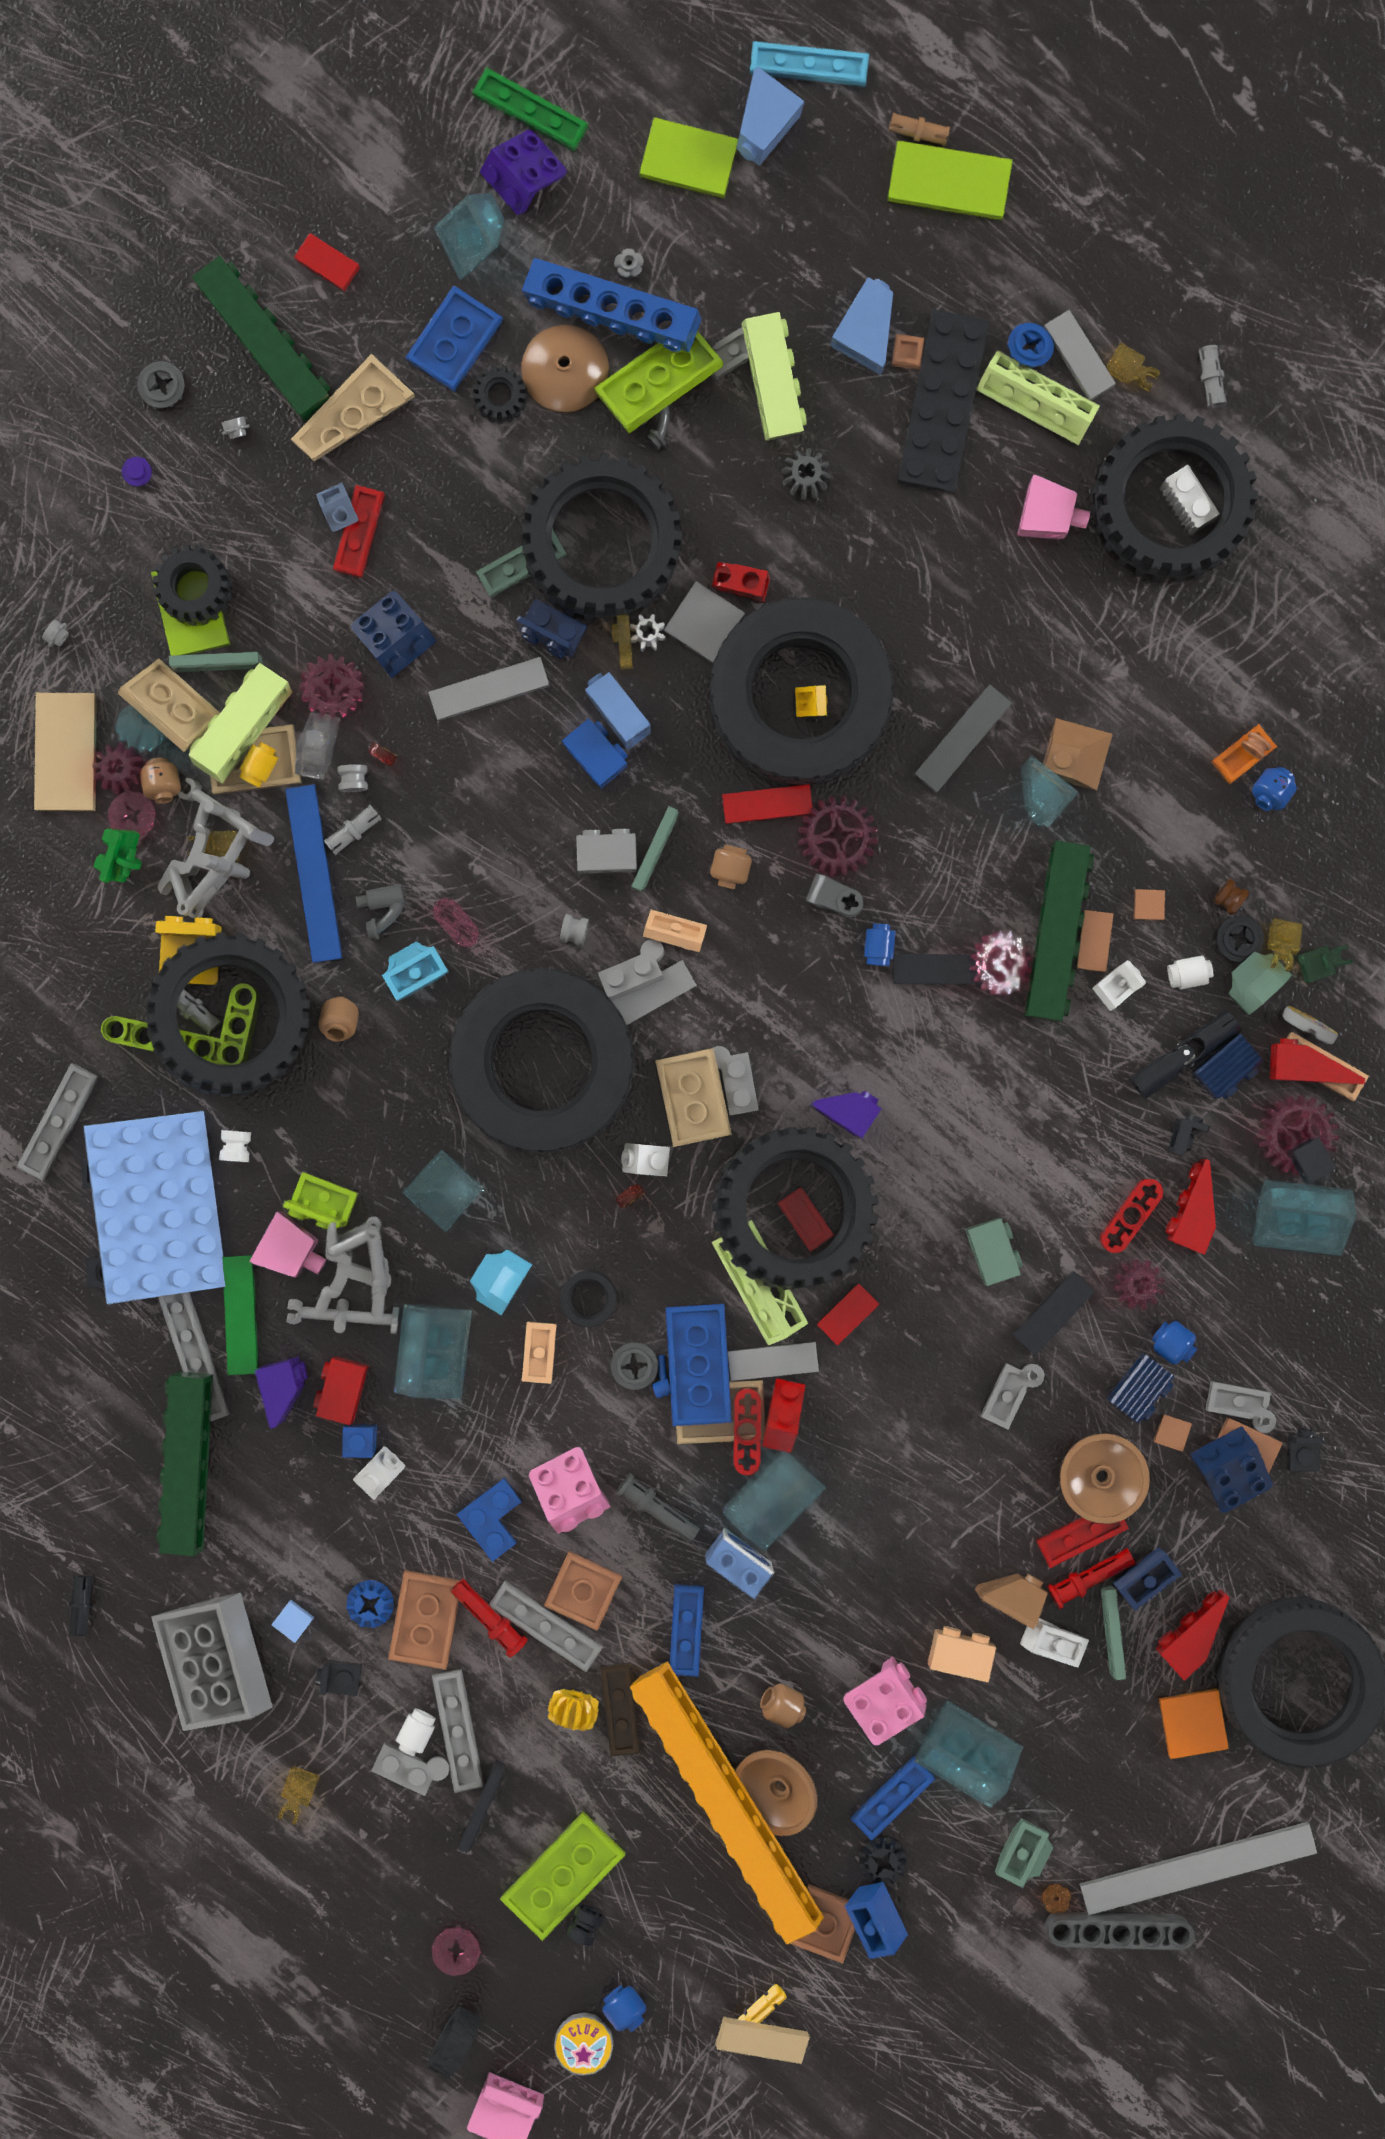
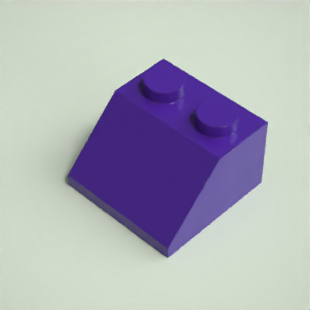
[810,1091,882,1139]
[255,1356,308,1429]

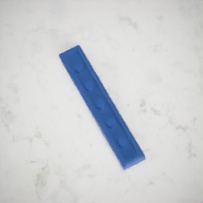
[285,784,343,963]

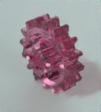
[299,654,364,719]
[970,931,1032,995]

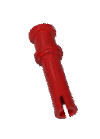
[1047,1548,1136,1609]
[450,1578,528,1658]

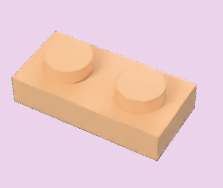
[643,910,707,952]
[522,1321,557,1384]

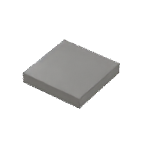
[664,581,745,663]

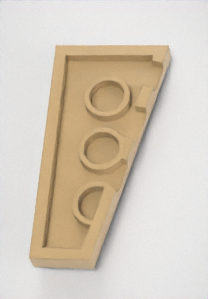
[291,354,415,462]

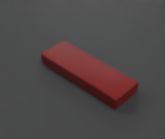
[333,485,385,579]
[722,784,813,825]
[1035,1517,1129,1568]

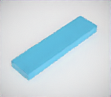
[750,41,869,86]

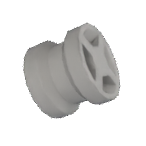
[337,765,368,792]
[559,914,589,947]

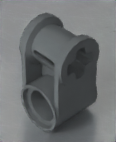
[805,874,863,917]

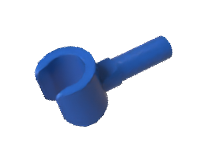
[652,1355,670,1398]

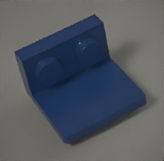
[516,599,587,659]

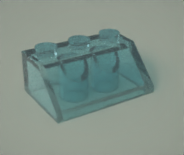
[1254,1180,1357,1256]
[394,1304,472,1398]
[722,1451,826,1551]
[914,1700,1023,1808]

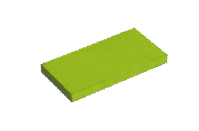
[887,141,1012,220]
[594,331,724,433]
[500,1811,626,1941]

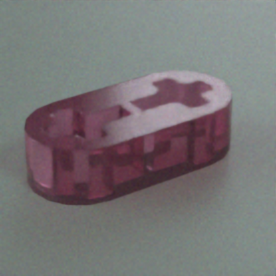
[433,898,480,948]

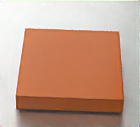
[1159,1688,1229,1759]

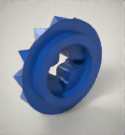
[1007,323,1054,369]
[346,1580,394,1628]

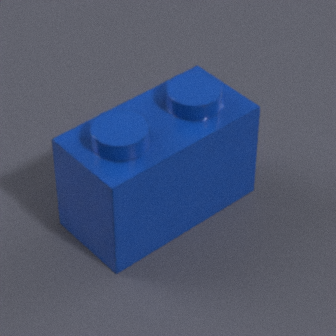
[562,718,628,789]
[845,1882,908,1959]

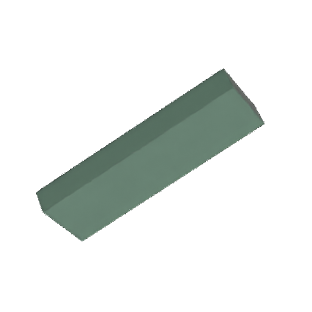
[476,529,567,598]
[169,652,263,672]
[632,806,679,893]
[1100,1585,1126,1680]

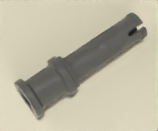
[615,1473,700,1543]

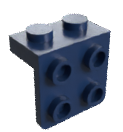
[351,591,437,678]
[1190,1426,1273,1513]

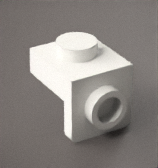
[1092,961,1146,1011]
[621,1143,670,1176]
[353,1447,405,1500]

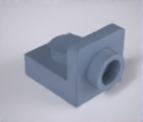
[316,483,358,532]

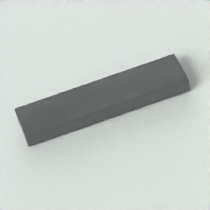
[914,684,1012,793]

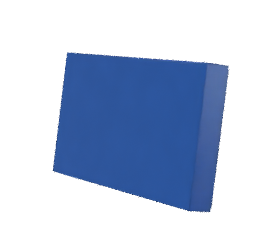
[665,1304,732,1427]

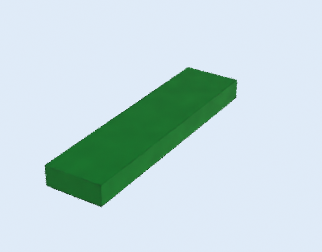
[472,67,588,152]
[222,1255,259,1375]

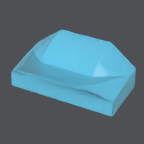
[382,941,449,1001]
[470,1249,533,1315]

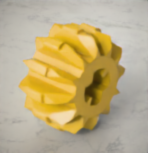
[548,1689,599,1731]

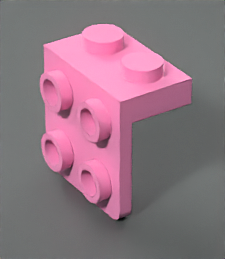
[529,1447,611,1534]
[843,1657,927,1745]

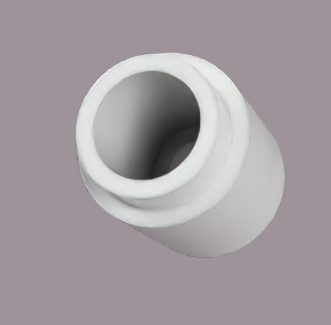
[1167,955,1213,990]
[396,1708,436,1756]

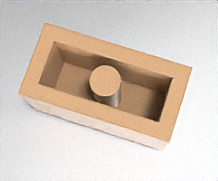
[928,1626,996,1682]

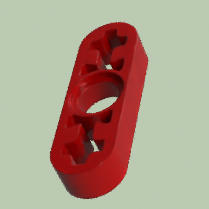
[1100,1179,1163,1253]
[733,1388,761,1475]

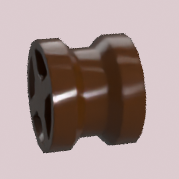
[1212,878,1249,915]

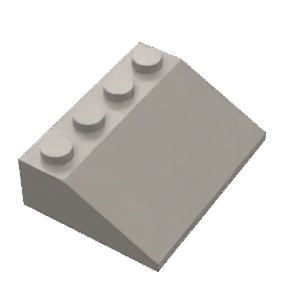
[151,1592,273,1731]

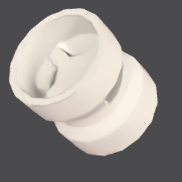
[219,1130,251,1162]

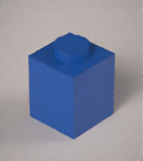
[342,1423,377,1458]

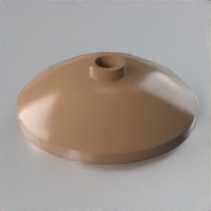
[521,325,609,413]
[1060,1433,1150,1524]
[735,1750,817,1836]

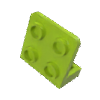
[283,1172,358,1230]

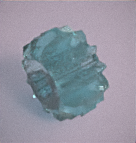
[115,705,166,752]

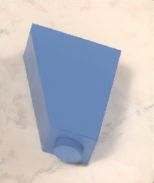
[736,66,804,166]
[830,277,893,375]
[585,672,651,751]

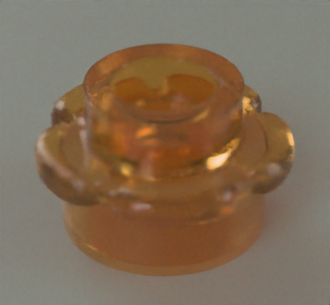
[1042,1884,1071,1914]

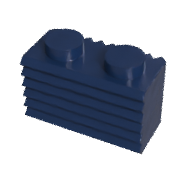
[1191,1034,1264,1100]
[1107,1353,1175,1423]
[1113,1547,1181,1610]

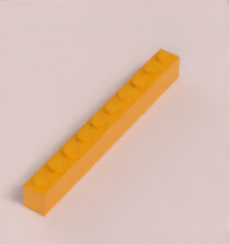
[630,1661,824,1944]

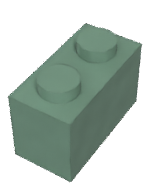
[965,1218,1023,1286]

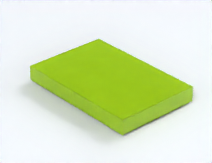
[639,117,738,198]
[151,571,230,656]

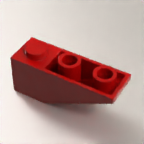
[1166,1159,1216,1255]
[1155,1589,1230,1681]

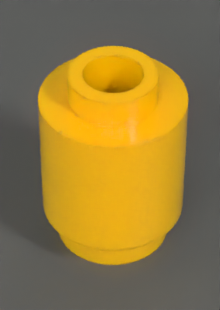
[239,741,279,788]

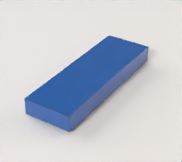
[670,1584,704,1677]
[851,1756,935,1841]

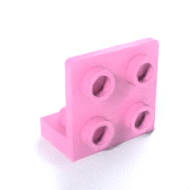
[467,2072,544,2139]

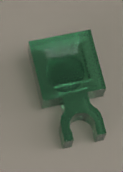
[1297,944,1353,983]

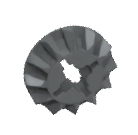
[137,361,186,409]
[611,1342,658,1390]

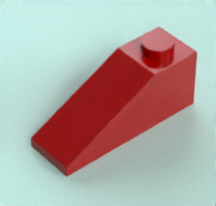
[1269,1038,1365,1085]

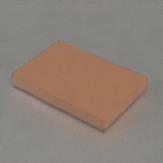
[388,1570,460,1670]

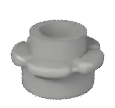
[615,249,643,278]
[221,416,249,439]
[42,619,69,647]

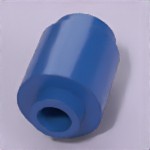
[864,923,896,966]

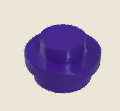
[122,457,152,487]

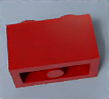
[313,1356,369,1425]
[762,1378,805,1453]

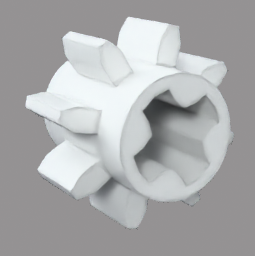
[630,614,665,652]

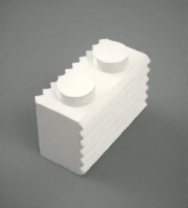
[1159,465,1220,536]

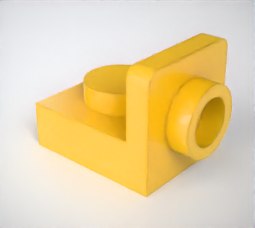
[795,685,828,717]

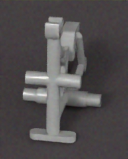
[158,778,274,919]
[287,1217,399,1334]

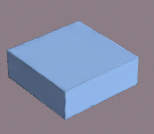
[272,1600,314,1643]

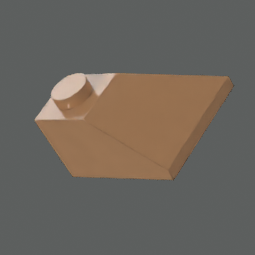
[1040,718,1112,791]
[975,1573,1048,1630]

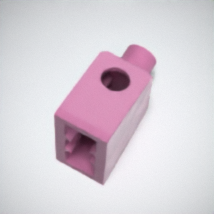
[1017,475,1090,539]
[249,1211,327,1277]

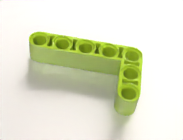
[101,984,261,1065]

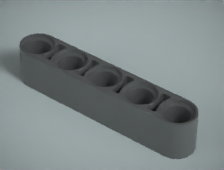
[1045,1911,1195,1950]

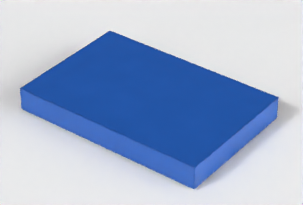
[405,285,503,392]

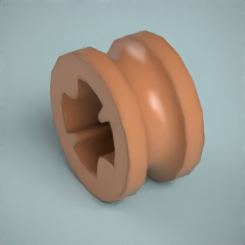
[1241,732,1271,760]

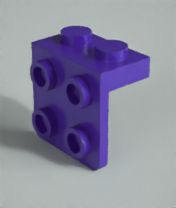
[480,130,567,215]

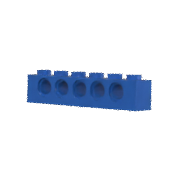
[522,258,702,353]

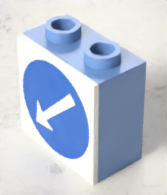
[705,1527,774,1599]

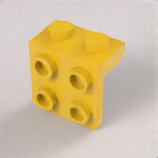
[155,916,222,985]

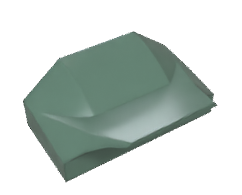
[1227,951,1292,1015]
[995,1818,1054,1888]

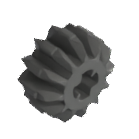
[781,448,831,500]

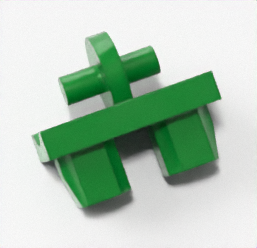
[94,828,142,883]

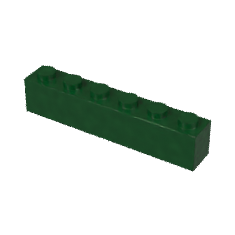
[192,255,331,423]
[1024,840,1094,1022]
[156,1371,213,1556]

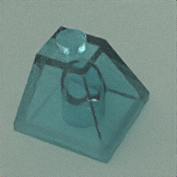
[434,193,504,279]
[1020,755,1078,827]
[402,1149,486,1232]

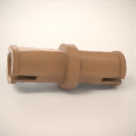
[888,112,950,146]

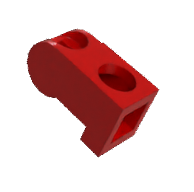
[711,562,770,603]

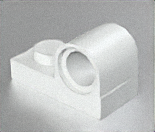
[1020,1618,1089,1668]

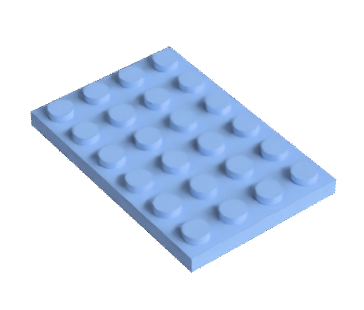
[83,1111,225,1304]

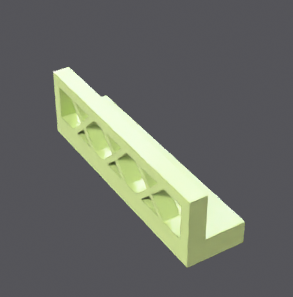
[976,350,1100,445]
[711,1220,808,1346]

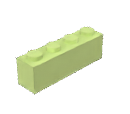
[741,312,807,441]
[188,663,292,784]

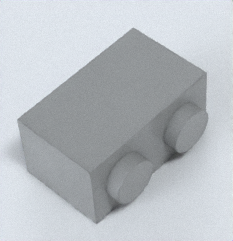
[576,829,637,874]

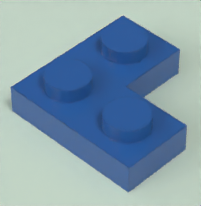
[457,1477,522,1562]

